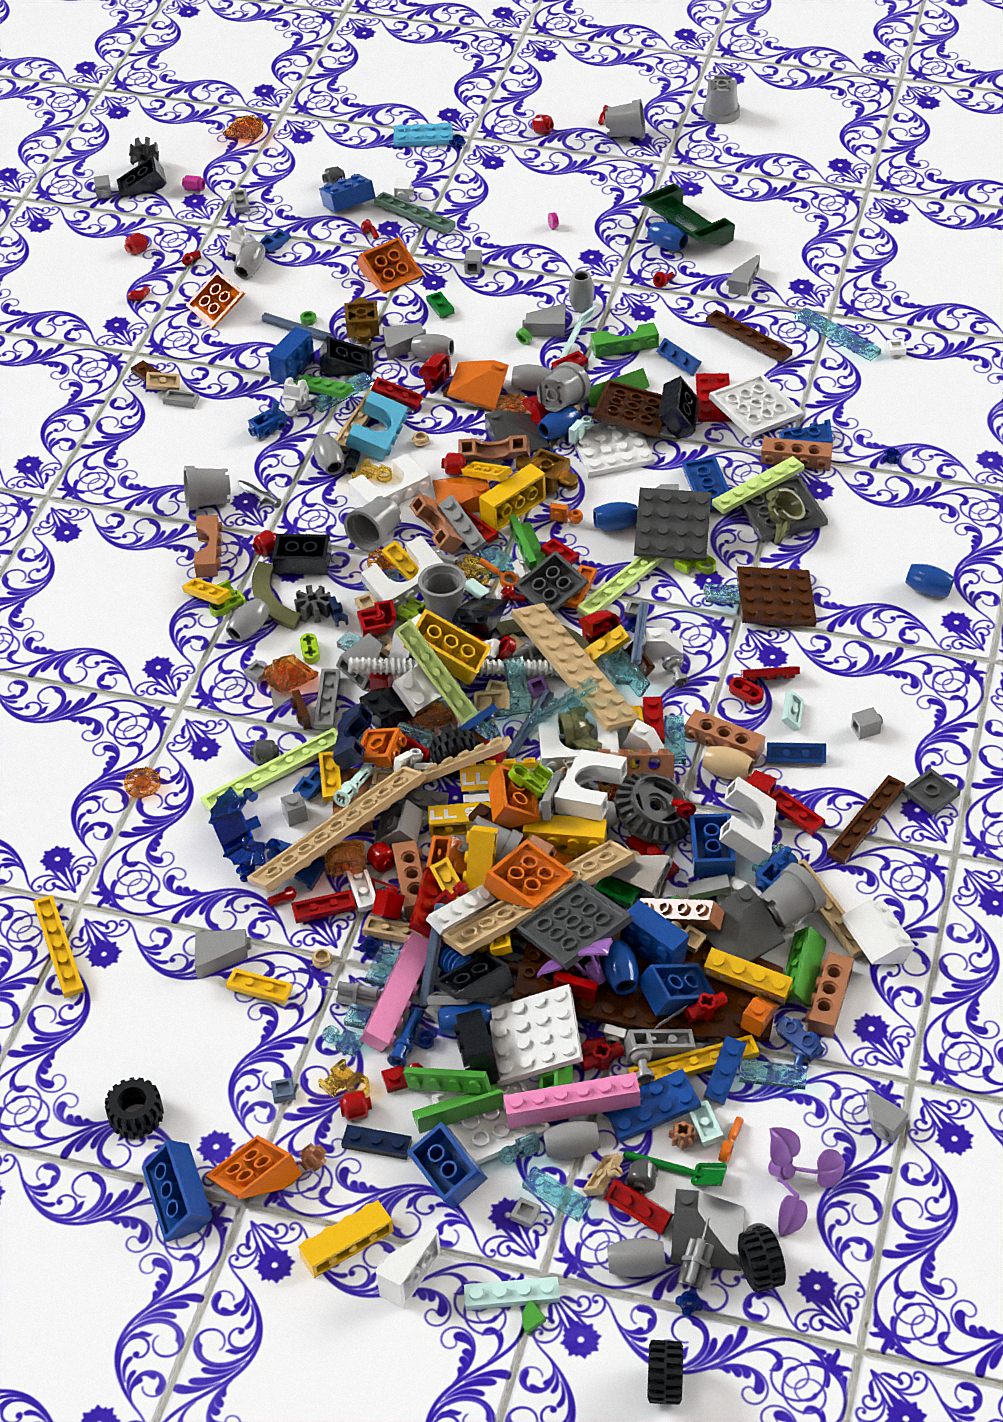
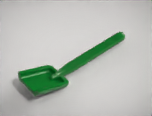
[623,1151,727,1186]

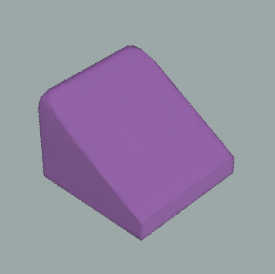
[524,675,549,699]

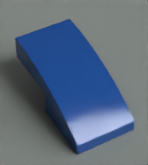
[259,228,291,252]
[292,766,322,800]

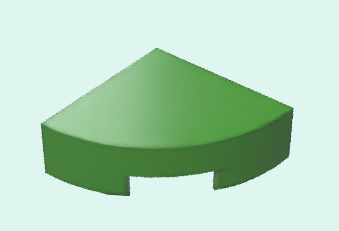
[522,1301,546,1335]

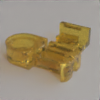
[351,458,393,483]
[456,554,490,586]
[318,1059,370,1098]

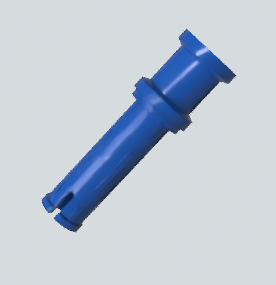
[387,1008,424,1068]

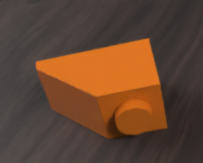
[740,995,780,1037]

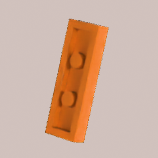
[562,564,597,609]

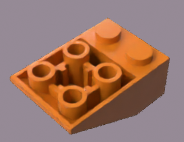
[426,835,467,881]

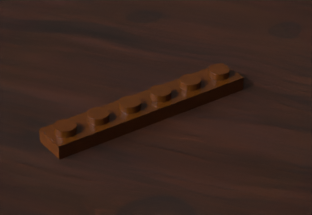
[706,309,793,362]
[827,775,906,865]

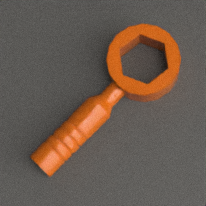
[478,558,519,588]
[718,1117,744,1164]

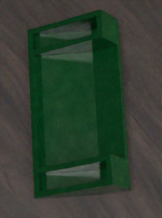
[639,183,735,246]

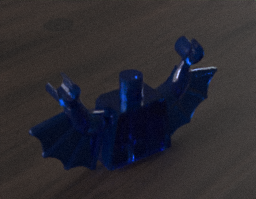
[208,787,281,869]

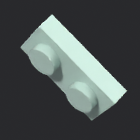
[782,690,804,731]
[688,1100,724,1147]

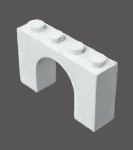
[348,454,430,507]
[361,535,443,609]
[538,720,619,771]
[553,749,627,821]
[719,777,777,865]

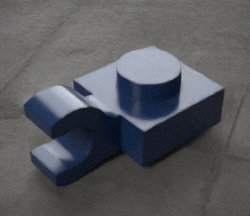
[328,596,349,627]

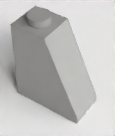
[522,304,566,337]
[383,323,426,360]
[336,633,382,690]
[610,855,673,899]
[194,929,252,979]

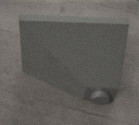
[485,410,550,461]
[515,550,589,613]
[698,884,785,962]
[670,1189,744,1271]

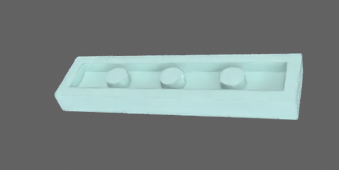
[464,1277,560,1310]

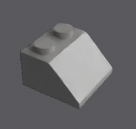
[374,799,424,849]

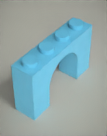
[345,391,408,461]

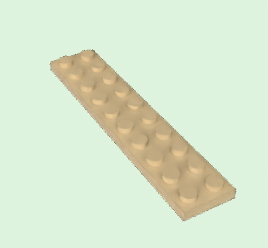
[511,603,640,732]
[247,766,427,893]
[441,839,636,956]

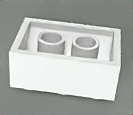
[840,900,915,964]

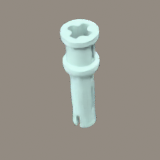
[333,763,374,807]

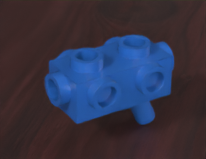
[248,401,287,439]
[755,846,798,893]
[776,1016,825,1069]

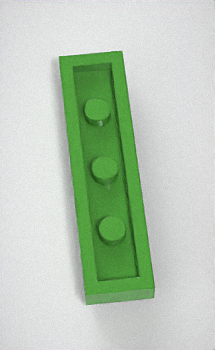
[294,374,354,399]
[403,1067,491,1094]

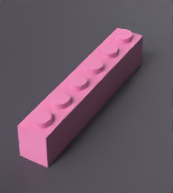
[359,932,429,1052]
[503,1072,641,1129]

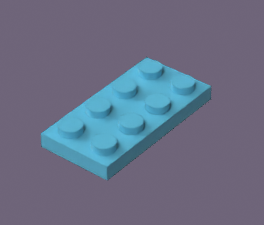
[393,123,453,147]

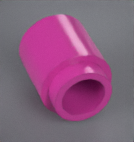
[182,175,205,192]

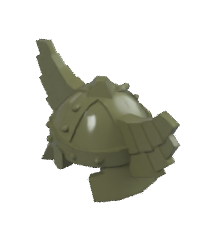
[766,488,805,545]
[558,706,602,750]

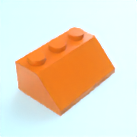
[488,764,540,828]

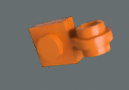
[550,503,583,524]

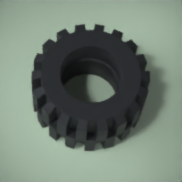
[429,728,482,779]
[105,1077,164,1139]
[738,1227,786,1293]
[647,1340,683,1405]

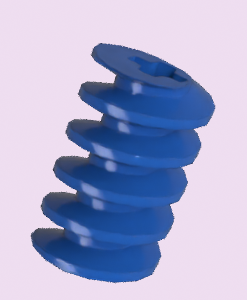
[438,944,472,973]

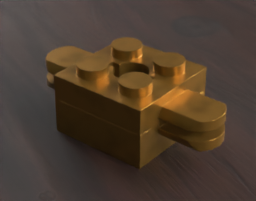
[344,297,380,345]
[516,448,578,495]

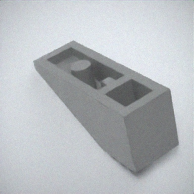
[726,255,760,296]
[623,1029,696,1063]

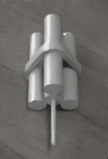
[506,643,546,661]
[318,981,381,1010]
[677,1217,714,1290]

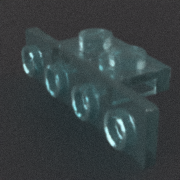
[598,646,650,697]

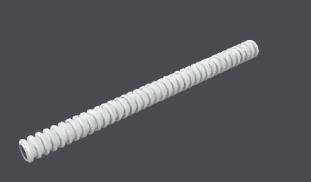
[348,657,559,677]

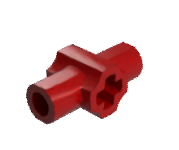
[684,992,728,1022]
[579,1042,624,1072]

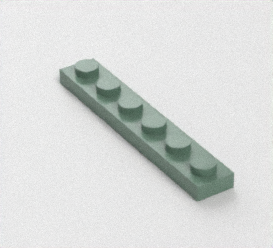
[374,192,456,234]

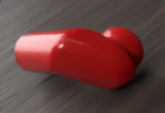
[182,250,201,266]
[127,286,150,301]
[267,886,297,907]
[581,1037,607,1056]

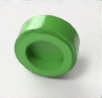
[300,311,317,325]
[516,328,532,345]

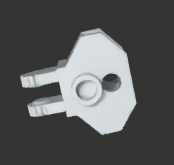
[225,222,255,257]
[282,377,309,418]

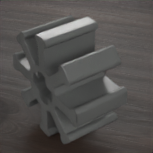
[129,137,159,165]
[294,585,331,623]

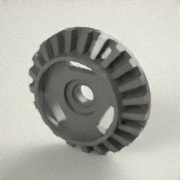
[614,772,690,845]

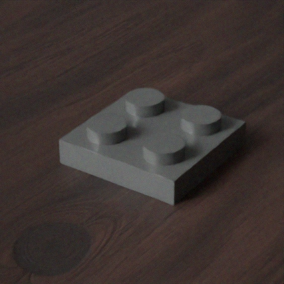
[903,768,961,816]

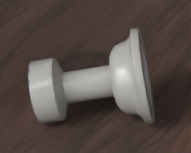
[662,655,689,687]
[628,1046,654,1084]

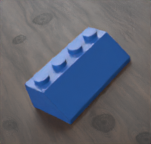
[142,1140,213,1242]

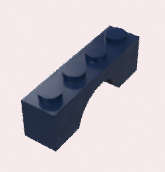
[332,702,372,771]

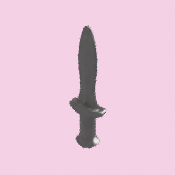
[238,480,281,508]

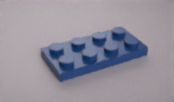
[682,456,729,511]
[605,1068,701,1143]

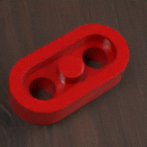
[489,636,516,661]
[729,677,764,705]

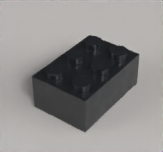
[659,376,699,439]
[272,534,332,575]
[453,1008,500,1085]

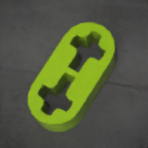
[300,633,320,664]

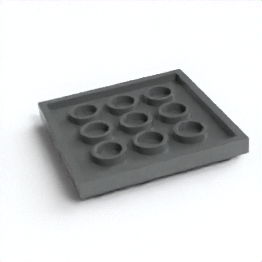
[740,475,828,542]
[634,487,711,561]
[515,879,633,970]

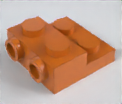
[360,727,407,768]

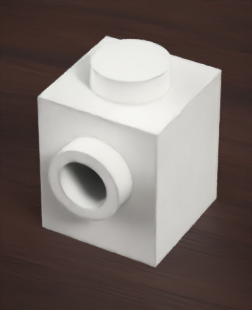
[394,178,414,202]

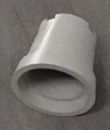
[702,75,740,124]
[605,99,645,139]
[537,362,591,412]
[183,466,231,511]
[344,496,401,552]
[418,563,466,623]
[458,815,523,865]
[759,863,826,931]

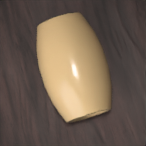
[702,746,754,780]

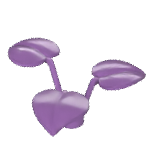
[537,938,613,985]
[768,1127,845,1236]

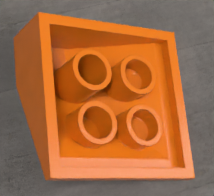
[356,237,423,294]
[186,270,245,329]
[447,360,509,411]
[432,476,490,513]
[484,839,575,910]
[205,1135,302,1199]

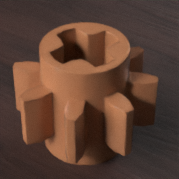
[669,1120,697,1150]
[299,1143,327,1172]

